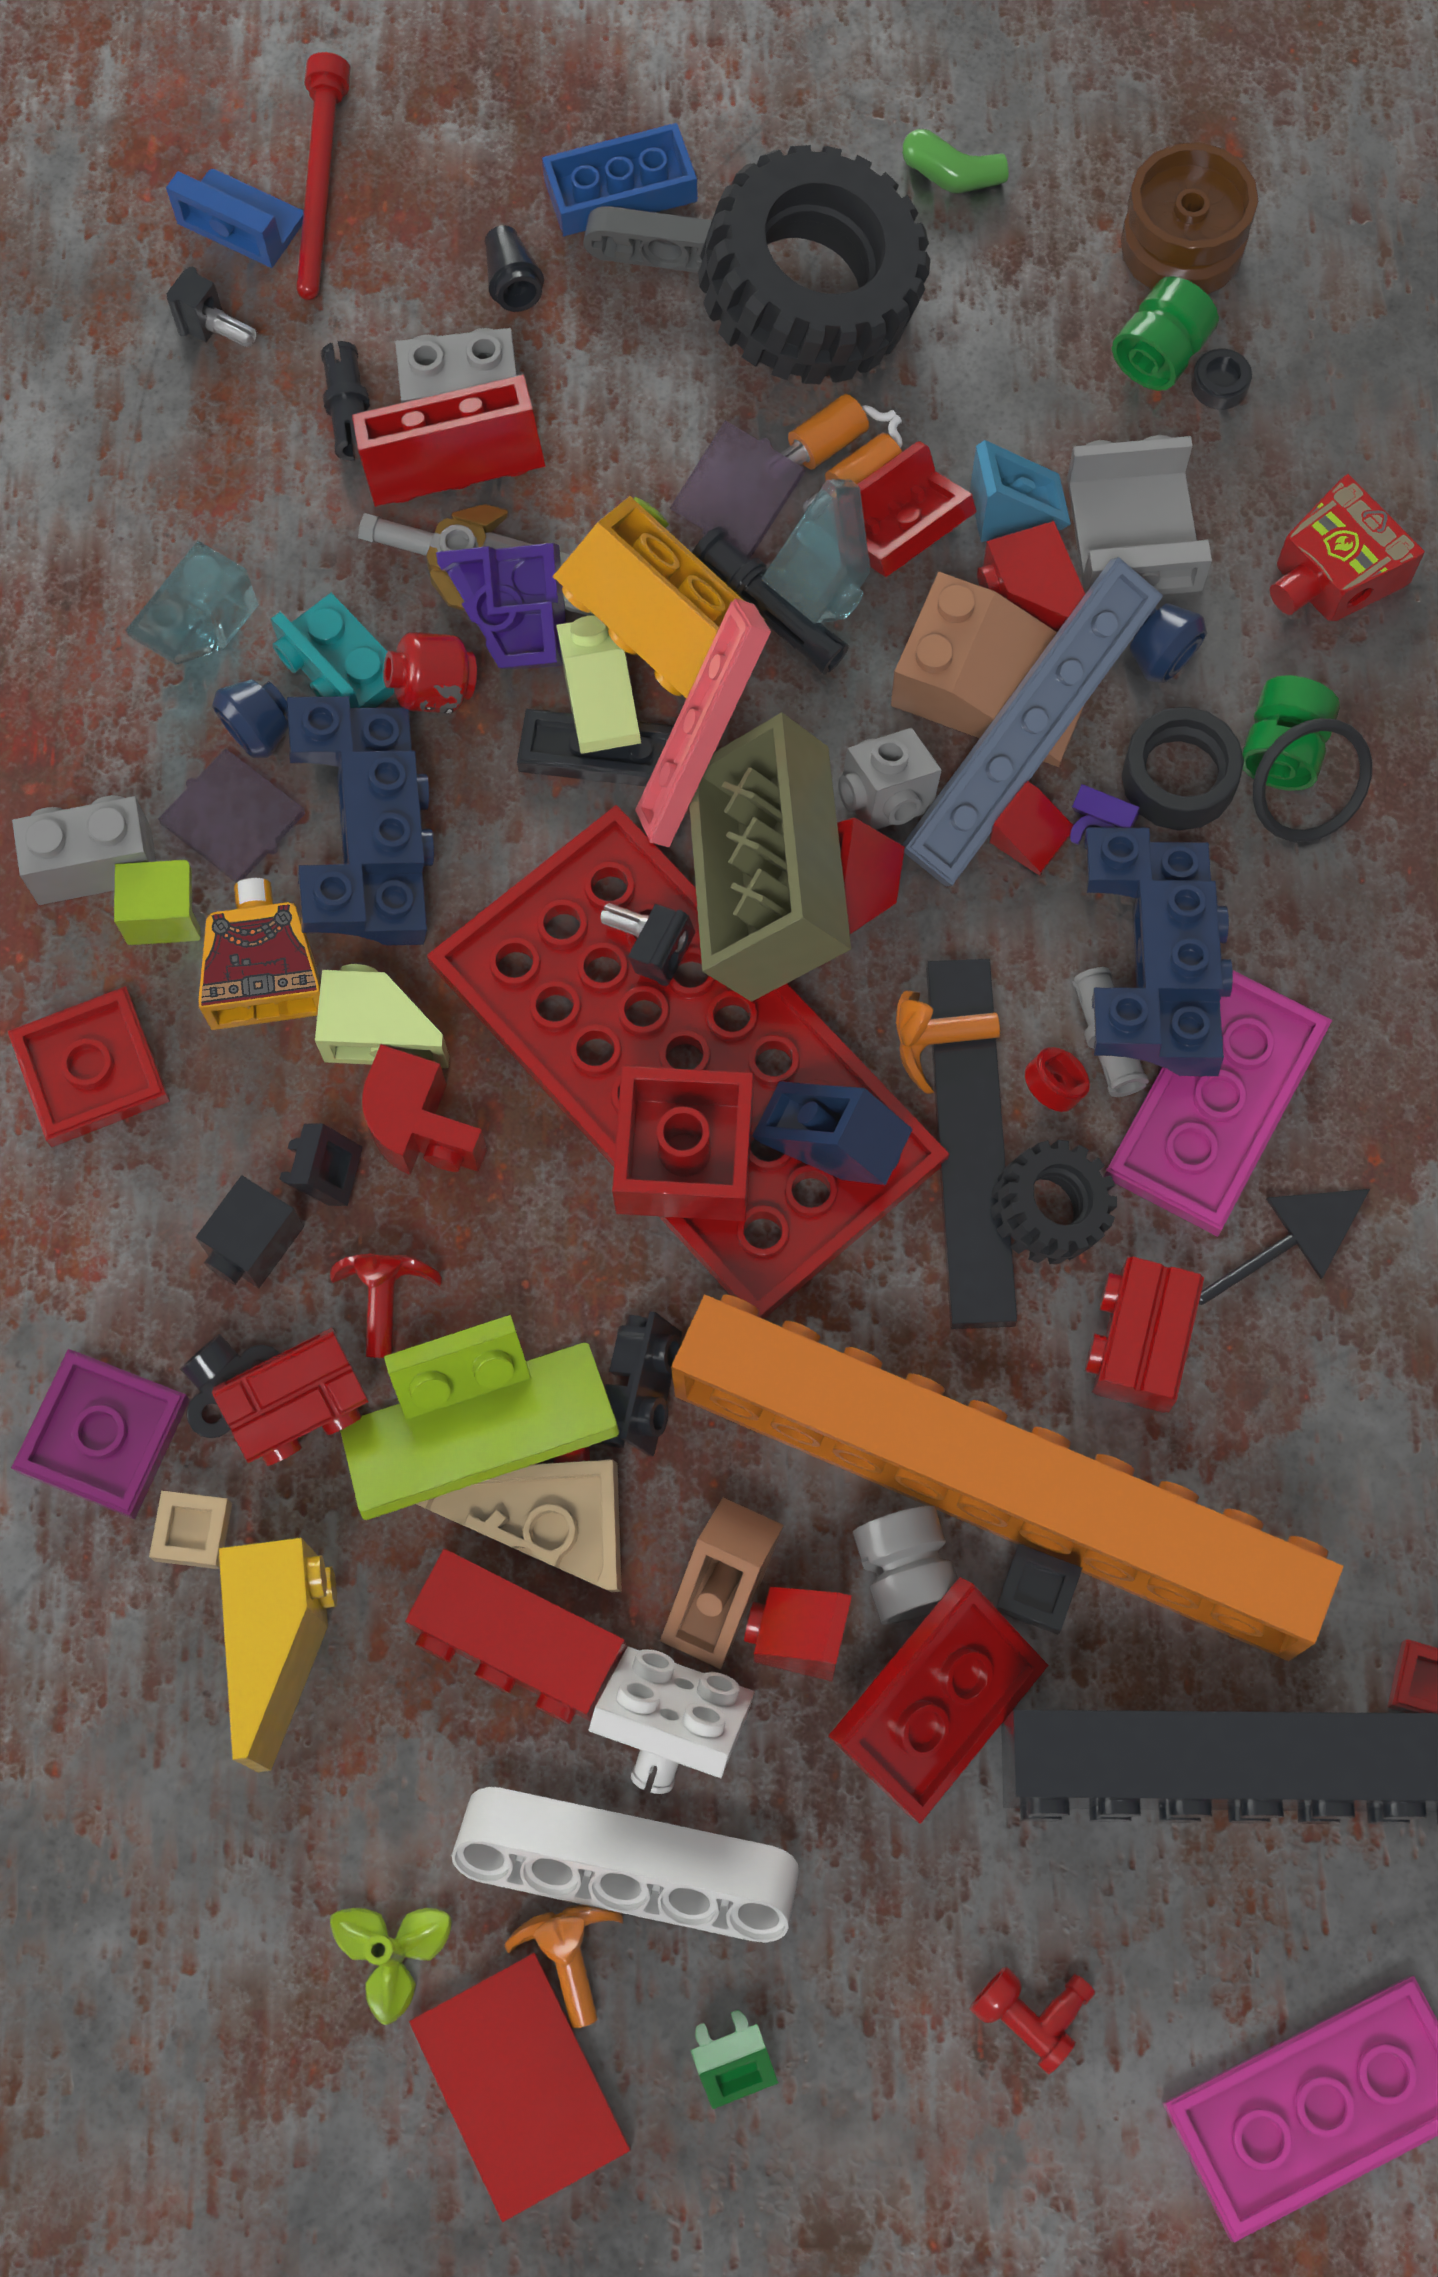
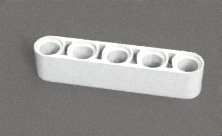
[451,1787,799,1943]

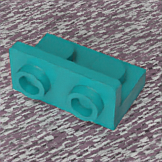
[270,592,395,708]

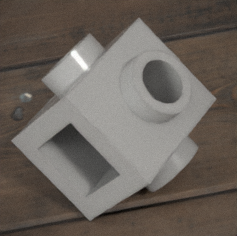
[838,728,941,830]

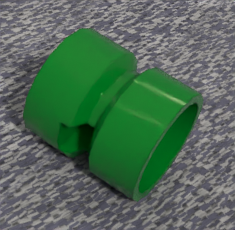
[1111,276,1219,391]
[1242,675,1340,791]

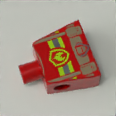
[1270,474,1425,621]

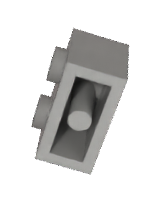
[395,328,517,403]
[12,796,156,905]

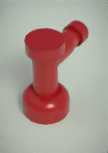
[969,1966,1096,2075]

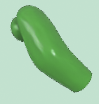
[902,129,1009,194]

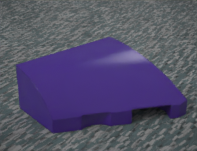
[436,543,566,669]

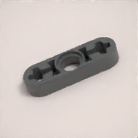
[583,206,712,273]

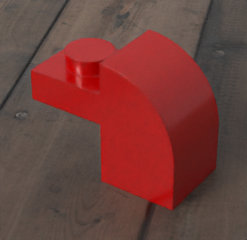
[362,1044,487,1175]

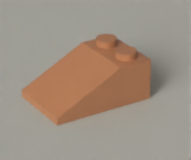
[891,572,1086,767]

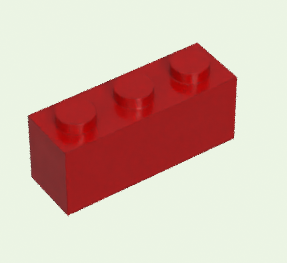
[352,375,546,507]
[405,1549,627,1725]

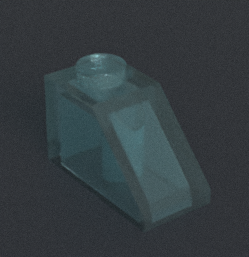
[762,479,871,624]

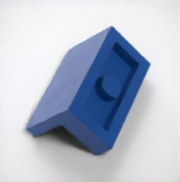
[166,169,303,268]

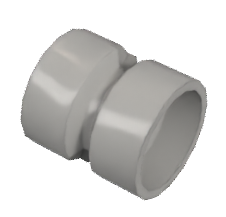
[853,1506,958,1625]

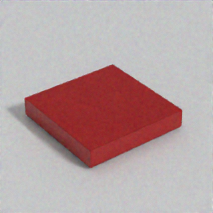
[7,986,170,1148]

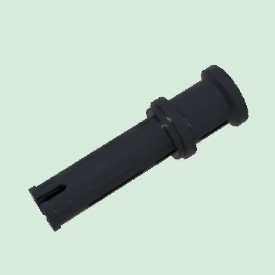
[692,526,849,675]

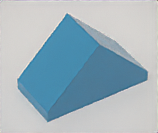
[970,440,1071,542]

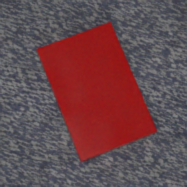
[828,1577,1049,1824]
[409,1953,631,2223]

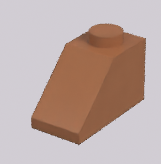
[660,1497,784,1670]

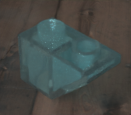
[126,541,258,665]

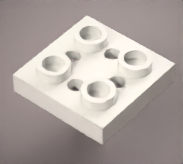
[588,1647,755,1794]

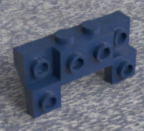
[286,696,434,946]
[1084,828,1233,1076]

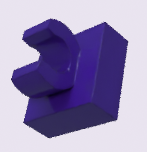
[1070,784,1140,845]

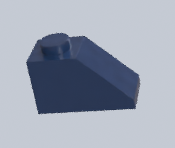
[752,1081,913,1185]

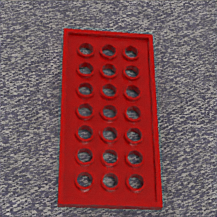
[427,805,950,1319]

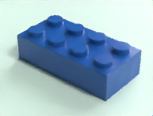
[542,123,698,237]

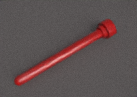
[297,52,351,300]

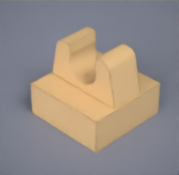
[149,1491,232,1569]

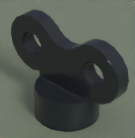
[180,1334,280,1438]

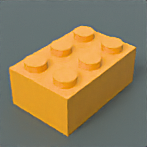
[552,496,765,699]

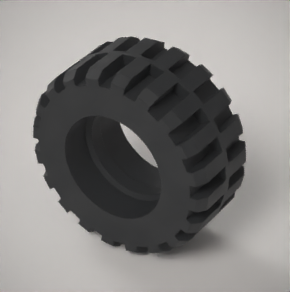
[698,145,930,385]

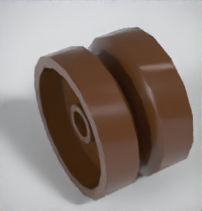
[1121,142,1259,294]

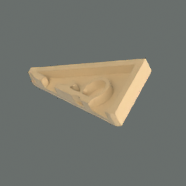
[416,1460,622,1592]

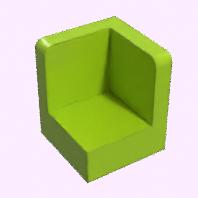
[114,860,201,945]

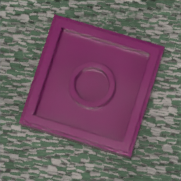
[11,1349,190,1520]

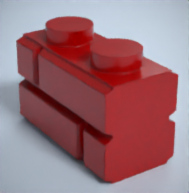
[1085,1257,1205,1413]
[212,1327,368,1466]

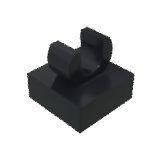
[279,1123,363,1206]

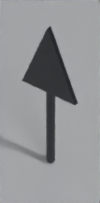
[1199,1189,1370,1305]

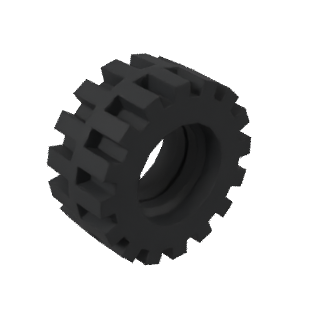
[991,1140,1117,1264]

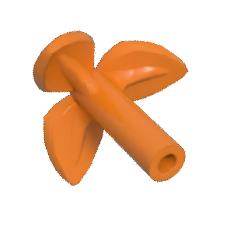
[896,990,1000,1094]
[504,1904,623,2028]

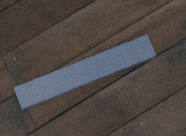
[902,557,1163,886]

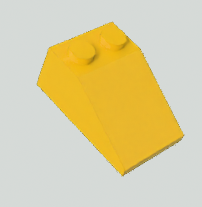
[219,1538,337,1772]

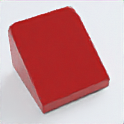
[990,781,1073,876]

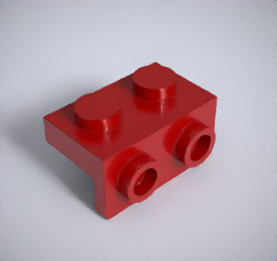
[831,441,977,577]

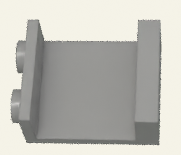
[1067,435,1212,595]

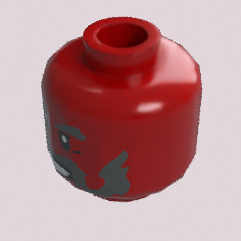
[383,632,477,713]

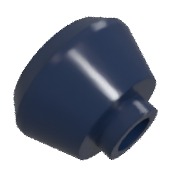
[1129,603,1207,683]
[212,679,289,758]

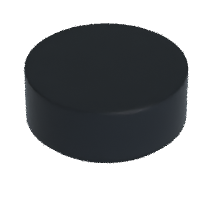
[1191,349,1252,410]

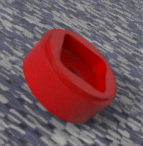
[1025,1047,1090,1112]

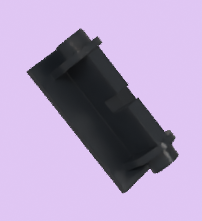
[599,1311,682,1457]

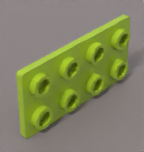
[340,1315,619,1520]

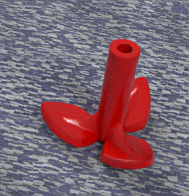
[330,1253,442,1358]

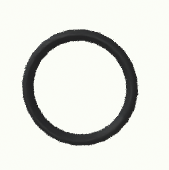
[1253,718,1373,842]

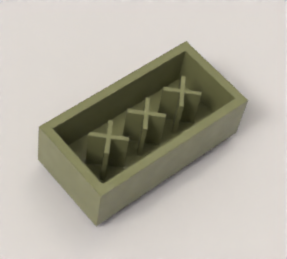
[689,712,851,1002]

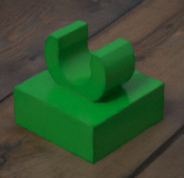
[690,2009,778,2110]

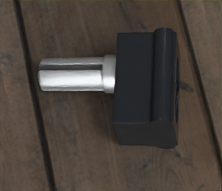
[166,266,256,347]
[600,903,696,986]

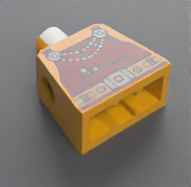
[199,878,321,1030]

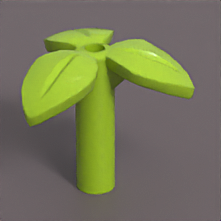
[330,1908,451,2025]

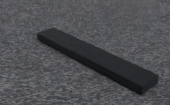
[926,959,1017,1329]

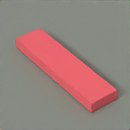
[635,598,771,847]

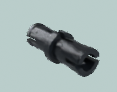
[321,341,370,461]

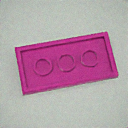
[1104,970,1332,1237]
[1162,1976,1438,2242]

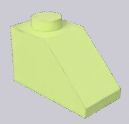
[557,616,641,754]
[315,964,450,1068]

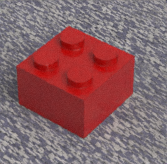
[612,1066,753,1221]

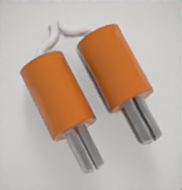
[766,394,902,520]

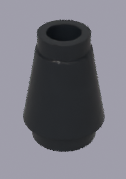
[485,225,544,312]

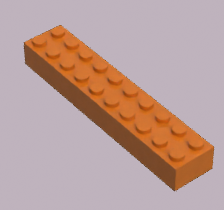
[671,1294,1344,1661]

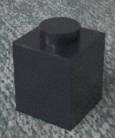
[195,1175,304,1288]

